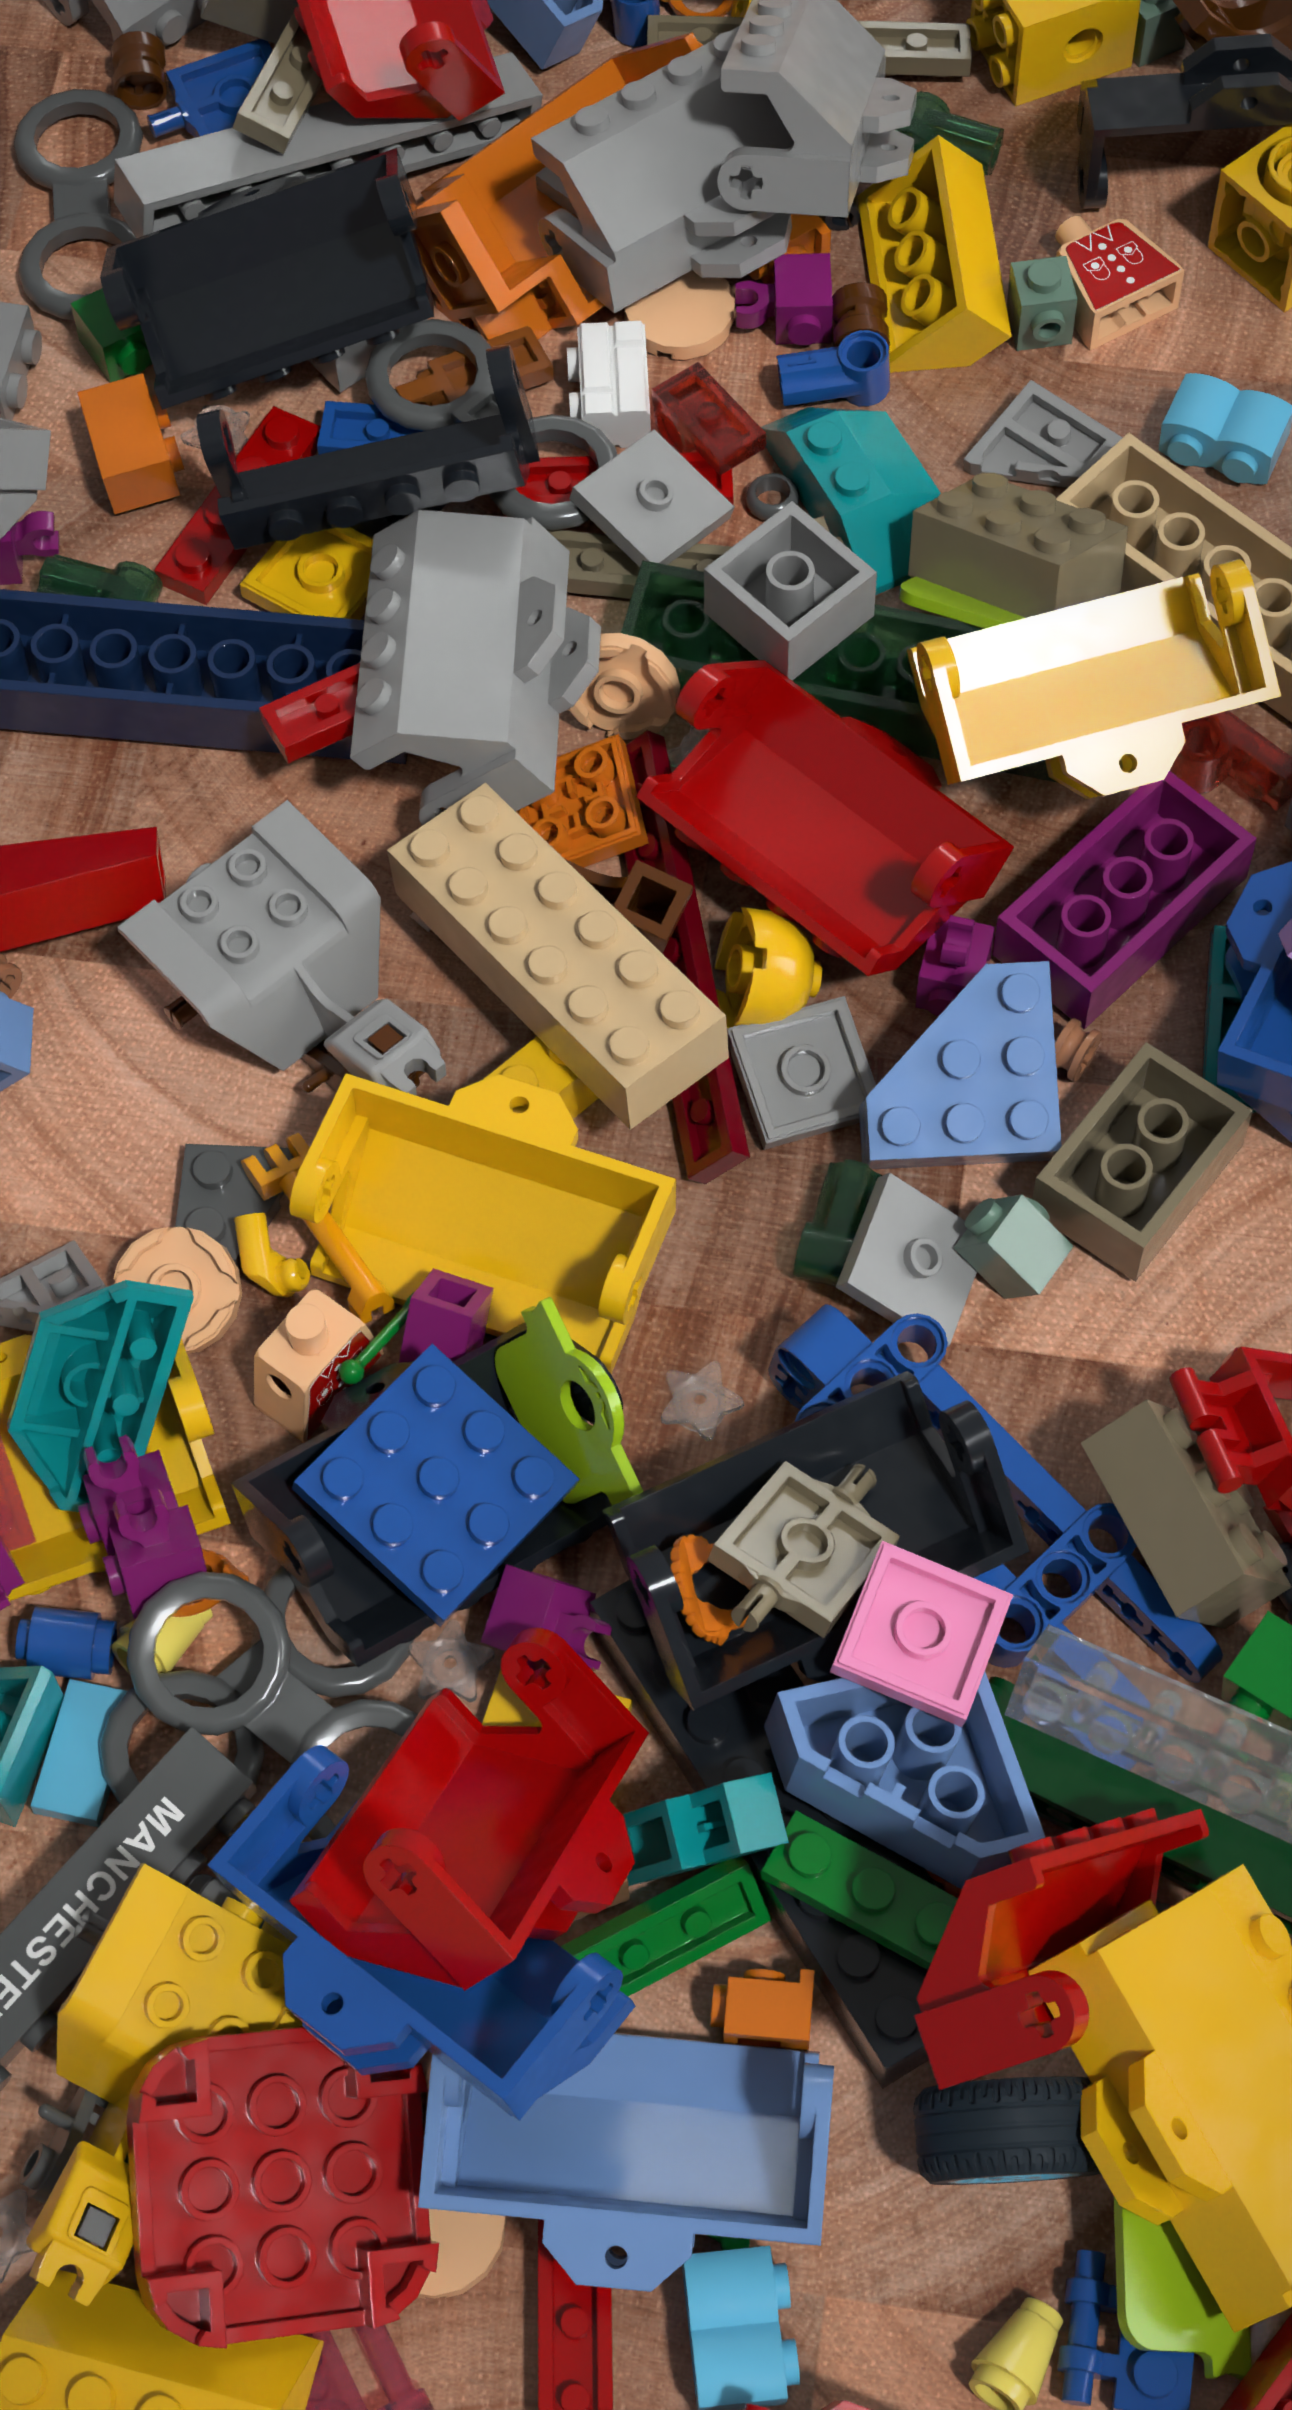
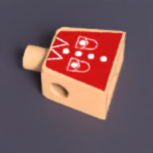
[1055,216,1185,351]
[254,1288,384,1443]

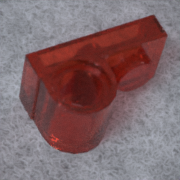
[652,362,766,475]
[1169,711,1292,811]

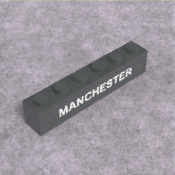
[0,1727,257,2092]

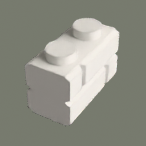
[567,320,651,448]

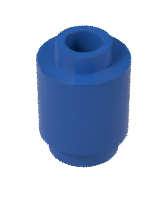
[15,1606,117,1680]

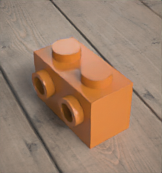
[77,373,185,514]

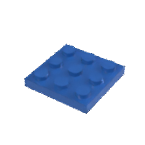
[292,1343,580,1627]

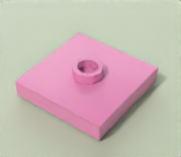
[830,1541,1013,1727]

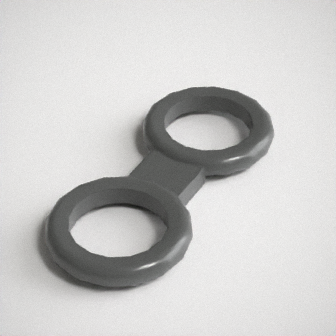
[13,89,143,320]
[365,319,618,531]
[100,1565,415,1804]
[127,1571,418,1840]

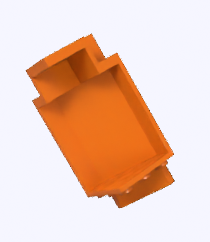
[413,32,703,340]

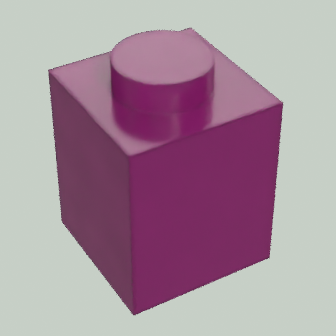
[399,1268,494,1363]

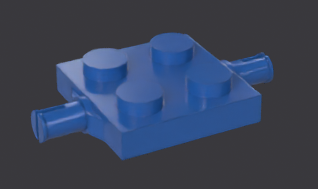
[147,39,272,139]

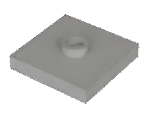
[569,429,735,578]
[727,996,876,1150]
[836,1173,977,1347]

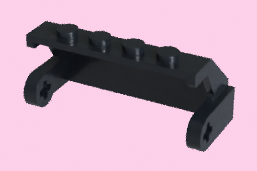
[1077,34,1292,209]
[100,148,434,410]
[196,344,540,550]
[231,1322,623,1668]
[602,1371,1030,1710]

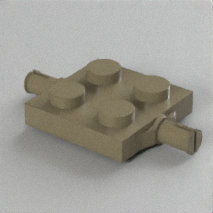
[707,1461,900,1638]

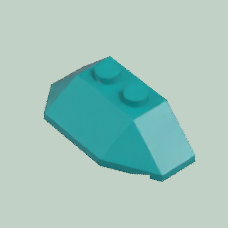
[758,407,941,596]
[7,1280,194,1512]

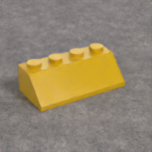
[857,135,1012,373]
[0,2269,324,2410]

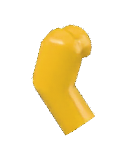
[234,1213,310,1297]

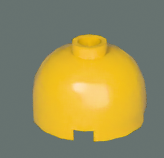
[715,907,822,1028]

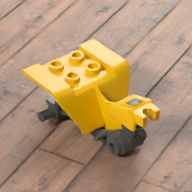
[19,1863,303,2307]

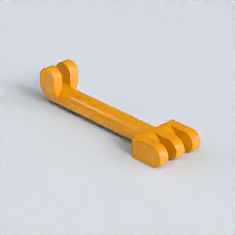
[241,1132,395,1324]

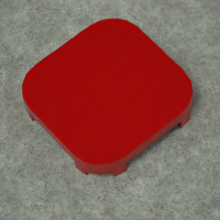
[126,2026,439,2348]

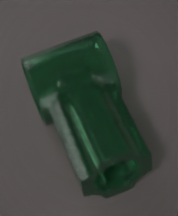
[895,91,1004,176]
[37,554,163,602]
[793,1159,883,1287]

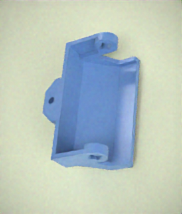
[418,2033,834,2292]

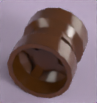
[111,31,167,110]
[832,282,890,347]

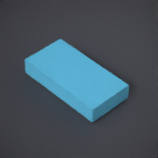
[30,1679,128,1827]

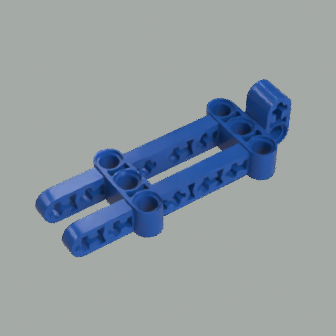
[768,1304,1223,1743]

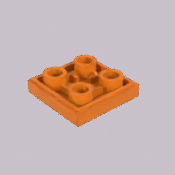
[516,734,649,867]

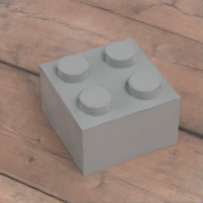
[704,501,877,680]

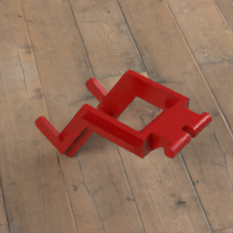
[1169,1346,1292,1512]

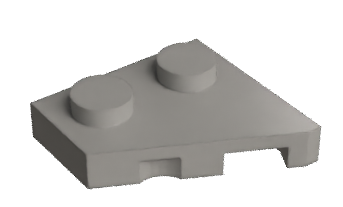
[963,380,1123,488]
[0,1240,106,1332]

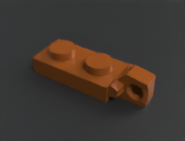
[395,326,554,406]

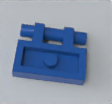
[1057,2250,1194,2410]

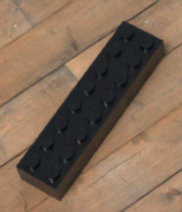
[590,1580,936,2089]

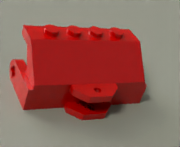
[294,0,505,121]
[636,660,1014,976]
[288,1628,649,1991]
[914,1808,1209,2090]

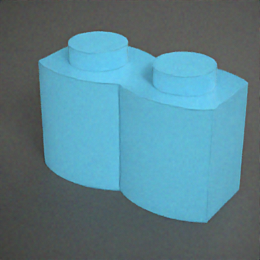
[1159,373,1292,484]
[682,2245,800,2410]

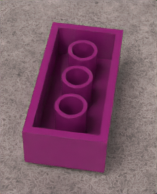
[993,771,1257,1030]

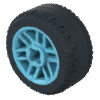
[913,2076,1101,2185]

